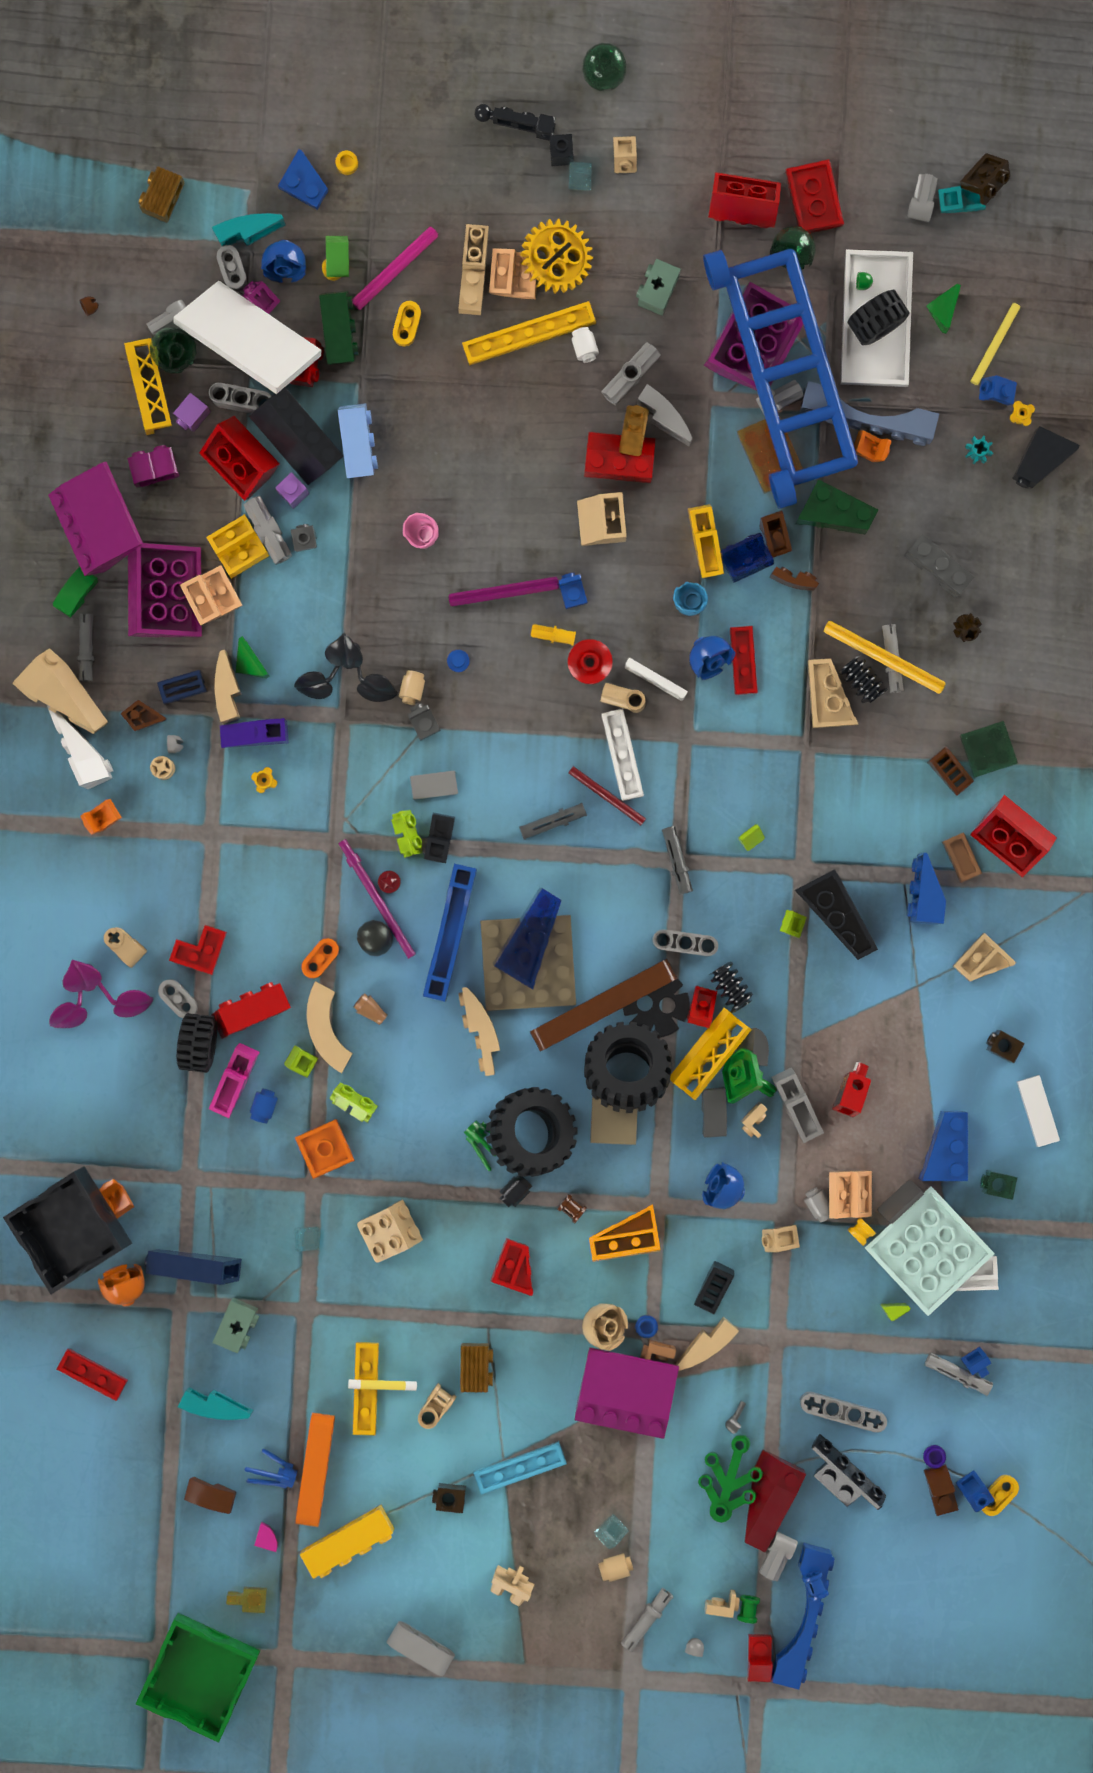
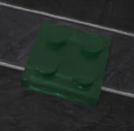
[960,721,1018,778]

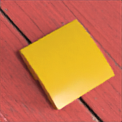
[206,514,270,579]

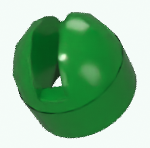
[856,272,873,290]

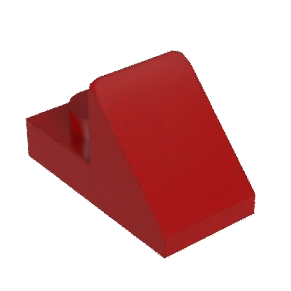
[687,986,718,1028]
[747,1634,773,1682]

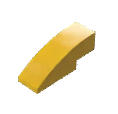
[688,504,724,578]

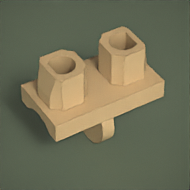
[490,1565,534,1606]

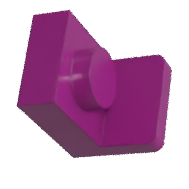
[242,281,280,314]

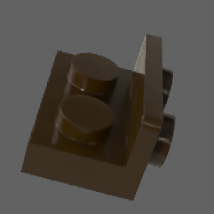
[960,153,1010,205]

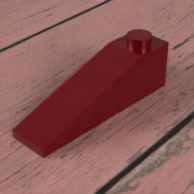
[744,1449,806,1552]

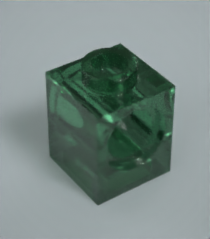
[980,1170,1018,1200]

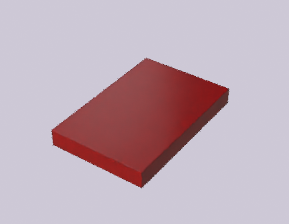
[785,159,844,235]

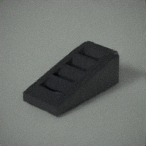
[694,1261,734,1314]

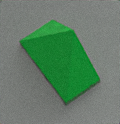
[926,284,961,334]
[235,636,270,679]

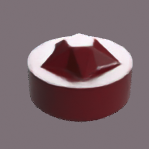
[378,871,401,893]

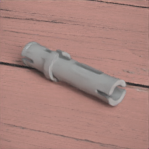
[882,624,904,693]
[925,1352,993,1396]
[621,1588,674,1652]

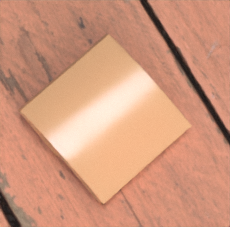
[489,249,540,299]
[180,565,243,625]
[829,1171,872,1219]

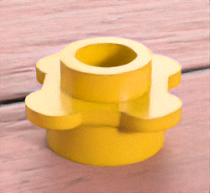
[1010,401,1035,426]
[251,767,277,793]

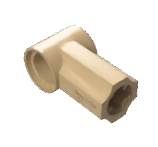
[600,683,646,713]

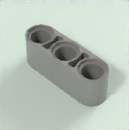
[209,383,271,414]
[652,930,718,956]
[387,1621,455,1676]

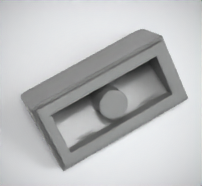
[410,771,458,800]

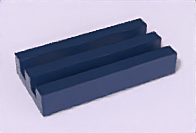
[157,670,207,705]

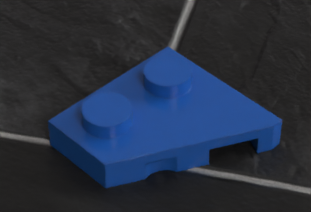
[278,149,328,210]

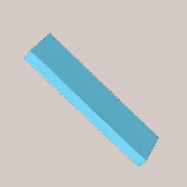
[473,1441,567,1495]

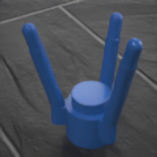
[244,1449,298,1489]

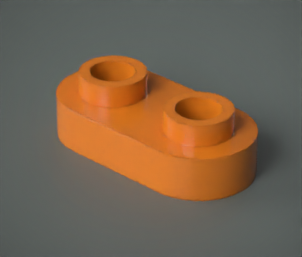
[301,938,339,978]

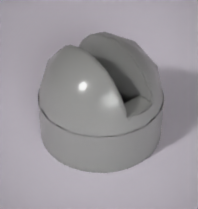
[167,735,183,753]
[685,1638,704,1657]

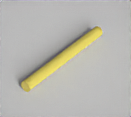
[970,303,1020,385]

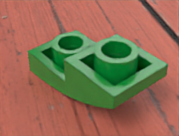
[53,566,98,618]

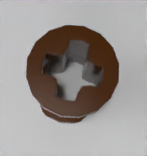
[557,1194,587,1224]

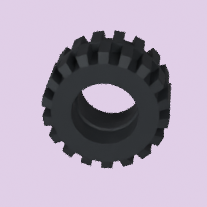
[847,289,910,346]
[176,1013,217,1073]

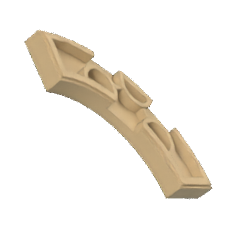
[307,981,353,1073]

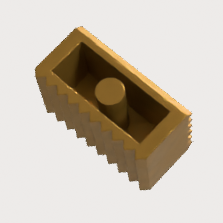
[139,166,185,223]
[619,405,649,456]
[460,1343,493,1393]

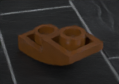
[770,566,819,591]
[184,1477,236,1514]

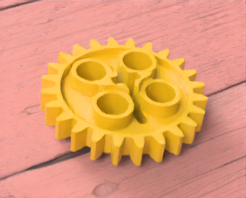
[520,219,593,294]

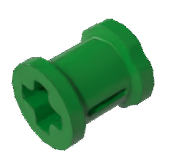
[737,1595,760,1624]

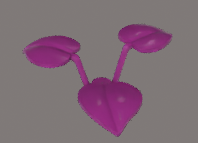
[49,960,153,1028]

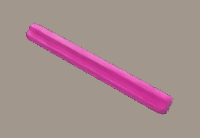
[352,227,438,310]

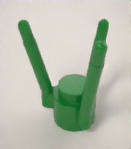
[464,1120,497,1171]

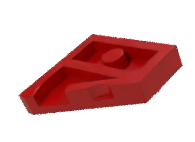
[490,1238,533,1296]

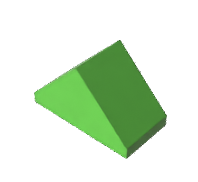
[326,236,349,277]

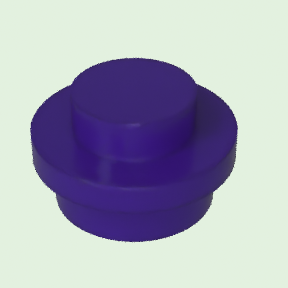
[923,1445,946,1468]

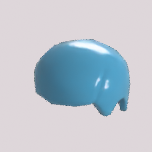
[673,582,708,616]

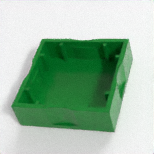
[136,1613,261,1743]

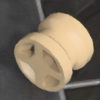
[150,756,175,780]

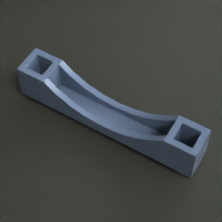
[800,381,939,446]

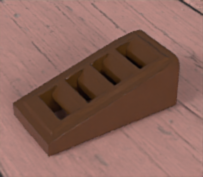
[927,747,974,796]

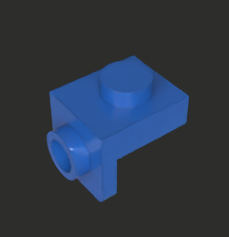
[979,375,1017,405]

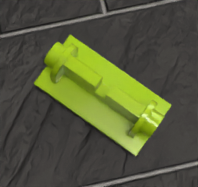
[391,810,423,858]
[329,1082,378,1123]

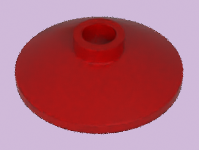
[568,639,613,684]

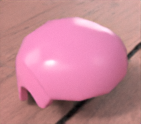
[402,513,439,549]

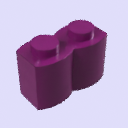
[127,445,180,488]

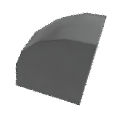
[737,1028,769,1066]

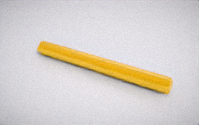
[824,621,946,694]

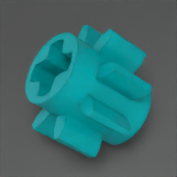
[965,436,993,464]

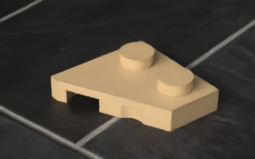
[953,933,1016,981]

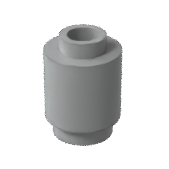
[804,1187,829,1223]

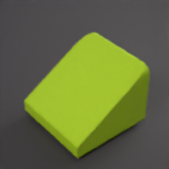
[738,824,765,851]
[284,1045,318,1078]
[880,1303,911,1321]

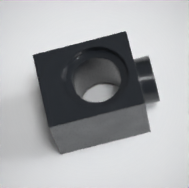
[550,134,574,166]

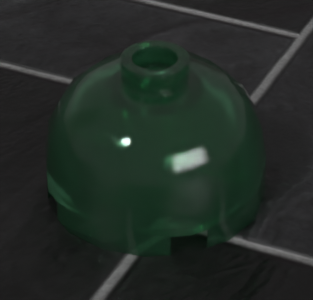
[582,43,626,91]
[769,226,816,270]
[150,327,196,374]

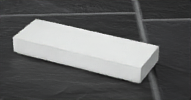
[625,658,688,701]
[1017,1075,1060,1147]

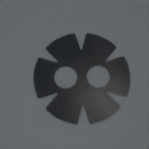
[623,979,690,1037]

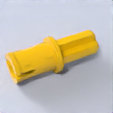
[531,624,576,646]

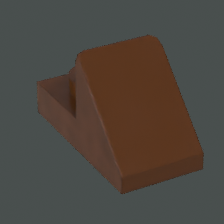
[759,511,792,558]
[924,1464,959,1516]

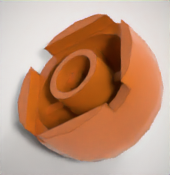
[98,1264,145,1306]

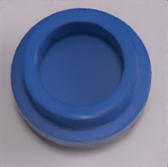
[447,650,470,672]
[635,1315,658,1338]

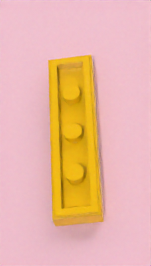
[353,1342,379,1435]

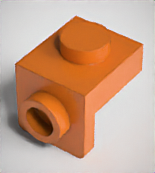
[854,430,892,462]
[80,799,122,835]
[99,1179,134,1219]

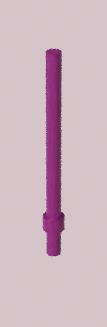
[338,839,416,959]

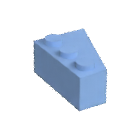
[338,403,378,478]

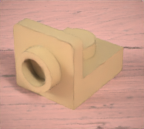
[613,136,637,173]
[741,1102,768,1138]
[762,1225,800,1252]
[704,1590,740,1618]

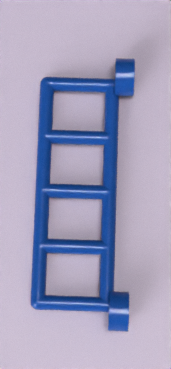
[703,249,858,509]

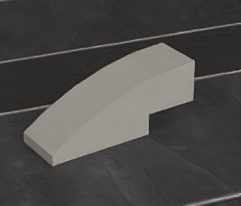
[637,384,692,446]
[771,1067,824,1143]

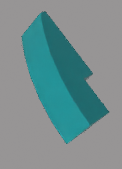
[212,213,286,246]
[178,1387,253,1420]

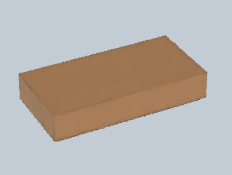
[942,832,982,883]

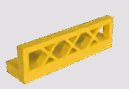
[124,338,172,435]
[670,1008,752,1100]

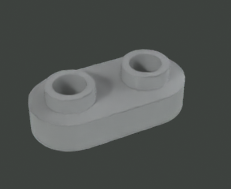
[217,245,247,291]
[158,980,198,1018]

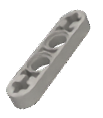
[800,1392,887,1432]

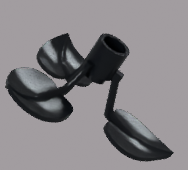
[294,633,398,702]

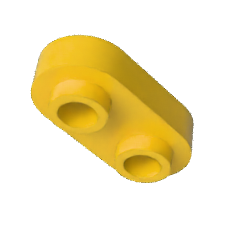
[393,301,421,347]
[982,1475,1019,1516]

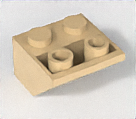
[577,492,627,546]

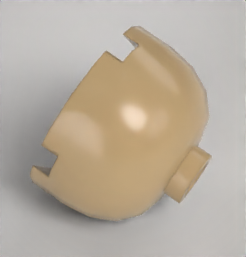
[582,1304,628,1351]

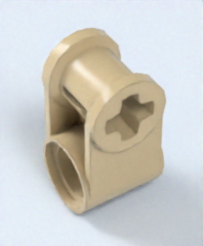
[104,927,147,968]
[418,1383,457,1429]

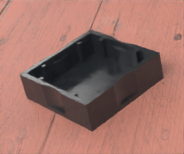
[3,1166,132,1295]

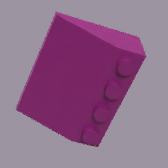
[703,282,803,391]
[48,462,143,576]
[128,543,202,637]
[574,1347,679,1439]

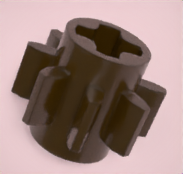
[953,613,982,642]

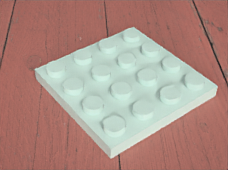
[865,1186,995,1316]

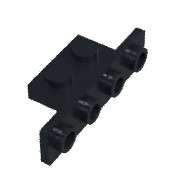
[811,1434,886,1510]

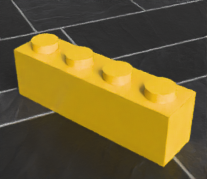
[300,1505,394,1579]

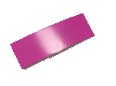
[209,1043,260,1118]

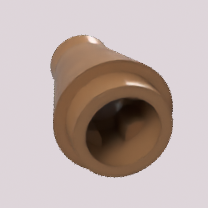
[353,993,388,1025]

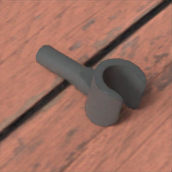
[725,1401,746,1434]

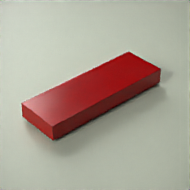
[730,626,758,695]
[56,1348,128,1401]

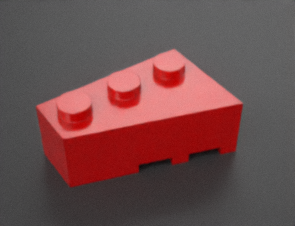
[211,982,291,1039]

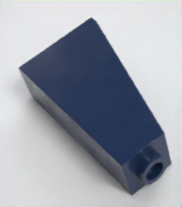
[145,1249,242,1285]

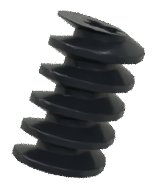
[839,655,888,704]
[709,962,753,1013]

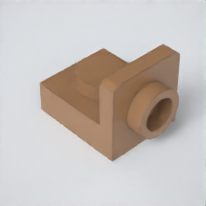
[640,1340,676,1361]

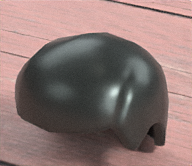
[357,920,393,956]

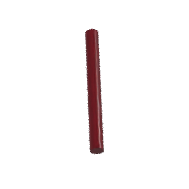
[568,766,646,826]

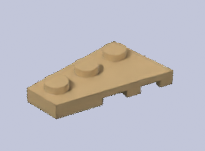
[808,659,858,728]

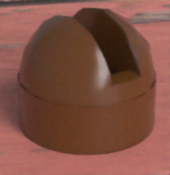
[79,296,99,316]

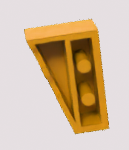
[589,1204,660,1262]

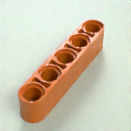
[296,1412,335,1527]

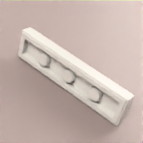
[601,709,644,801]

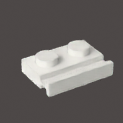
[956,1256,999,1291]

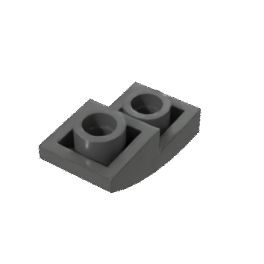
[701,1088,727,1137]

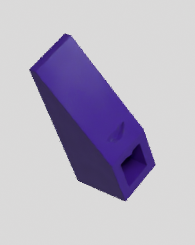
[220,718,289,748]

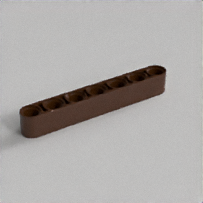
[530,959,677,1052]

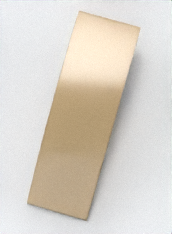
[215,650,242,724]
[674,1317,739,1371]

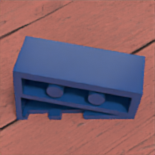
[918,1111,968,1181]

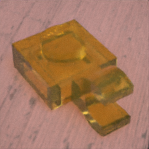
[226,1587,267,1613]

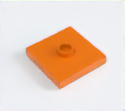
[295,1119,355,1179]

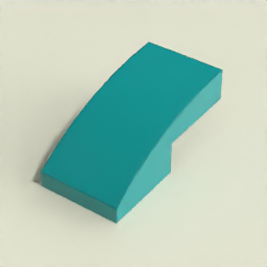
[938,186,986,213]

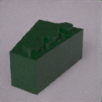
[796,479,878,535]

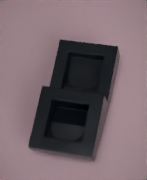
[424,812,455,863]

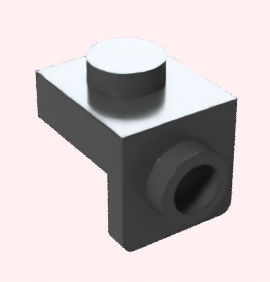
[291,524,317,552]

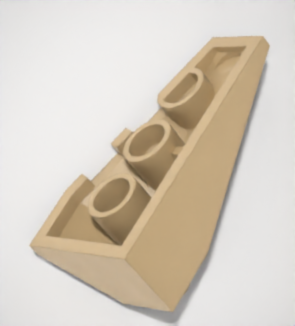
[13,648,108,734]

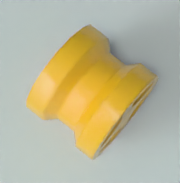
[848,1218,876,1246]

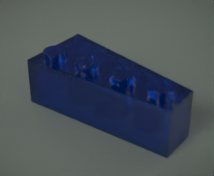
[492,887,562,990]

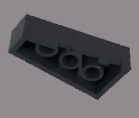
[795,869,878,960]

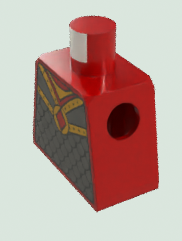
[832,1062,871,1117]

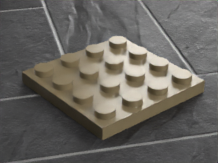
[481,915,576,1011]

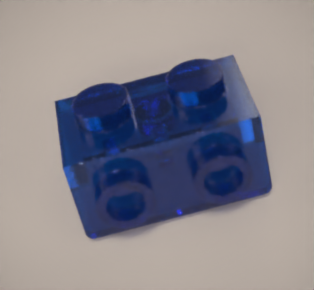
[720,533,774,583]

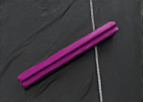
[448,577,559,606]

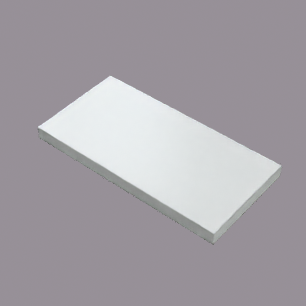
[841,250,913,387]
[174,281,321,394]

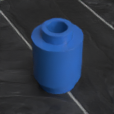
[250,1088,278,1124]

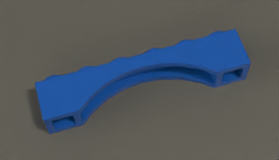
[423,863,477,1002]
[771,1543,835,1690]

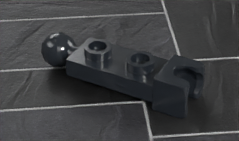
[474,104,556,141]

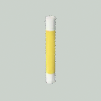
[348,1379,417,1391]

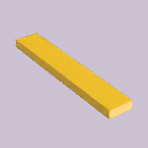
[462,301,596,366]

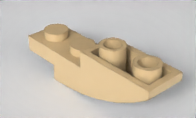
[459,224,489,315]
[459,987,500,1076]

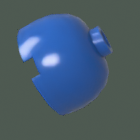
[261,240,306,283]
[689,636,735,680]
[702,1162,745,1209]

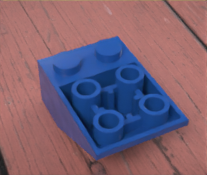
[907,853,946,925]

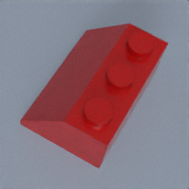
[708,172,781,228]
[199,416,280,501]
[584,432,655,483]
[970,795,1057,878]

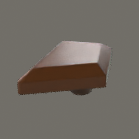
[121,700,166,731]

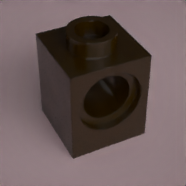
[986,1030,1025,1063]
[432,1483,466,1513]

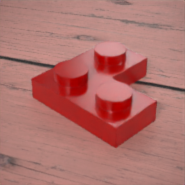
[169,925,227,975]

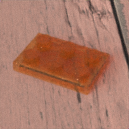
[737,416,803,494]

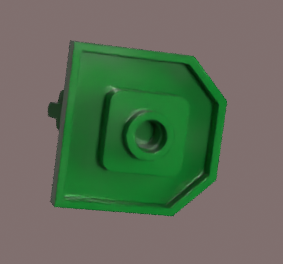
[722,1048,777,1104]

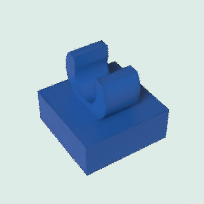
[961,1347,991,1378]

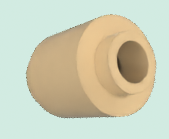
[399,670,425,705]
[598,1553,633,1582]

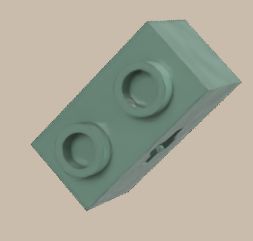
[636,259,681,316]
[212,1298,259,1354]

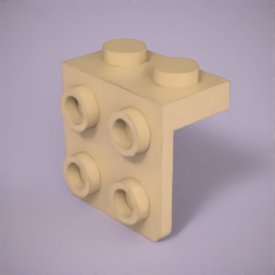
[357,1199,423,1262]

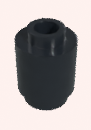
[499,1176,532,1207]

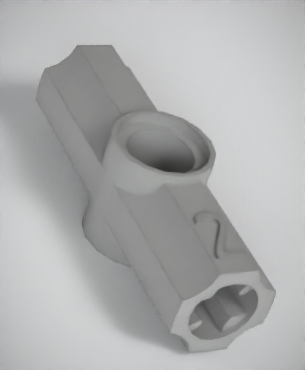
[601,342,661,406]
[243,496,292,565]

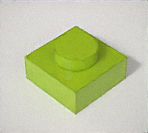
[780,910,807,938]

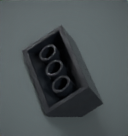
[249,387,344,485]

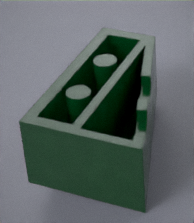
[319,291,359,364]

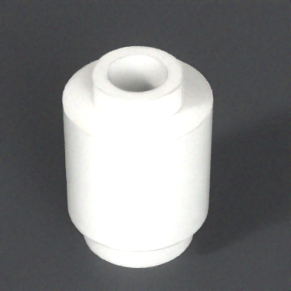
[571,327,599,363]

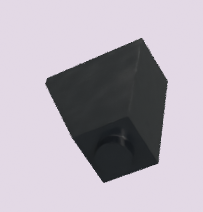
[1012,426,1080,488]

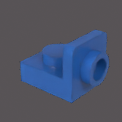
[559,573,588,609]
[956,1470,994,1512]

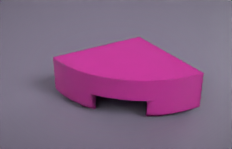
[254,1522,278,1552]

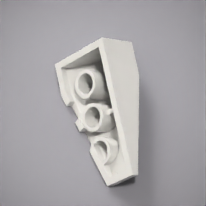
[47,705,113,789]

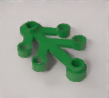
[698,1435,763,1523]

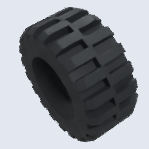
[584,1021,672,1113]
[486,1087,578,1177]

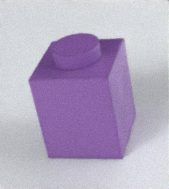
[173,393,211,432]
[275,472,309,509]

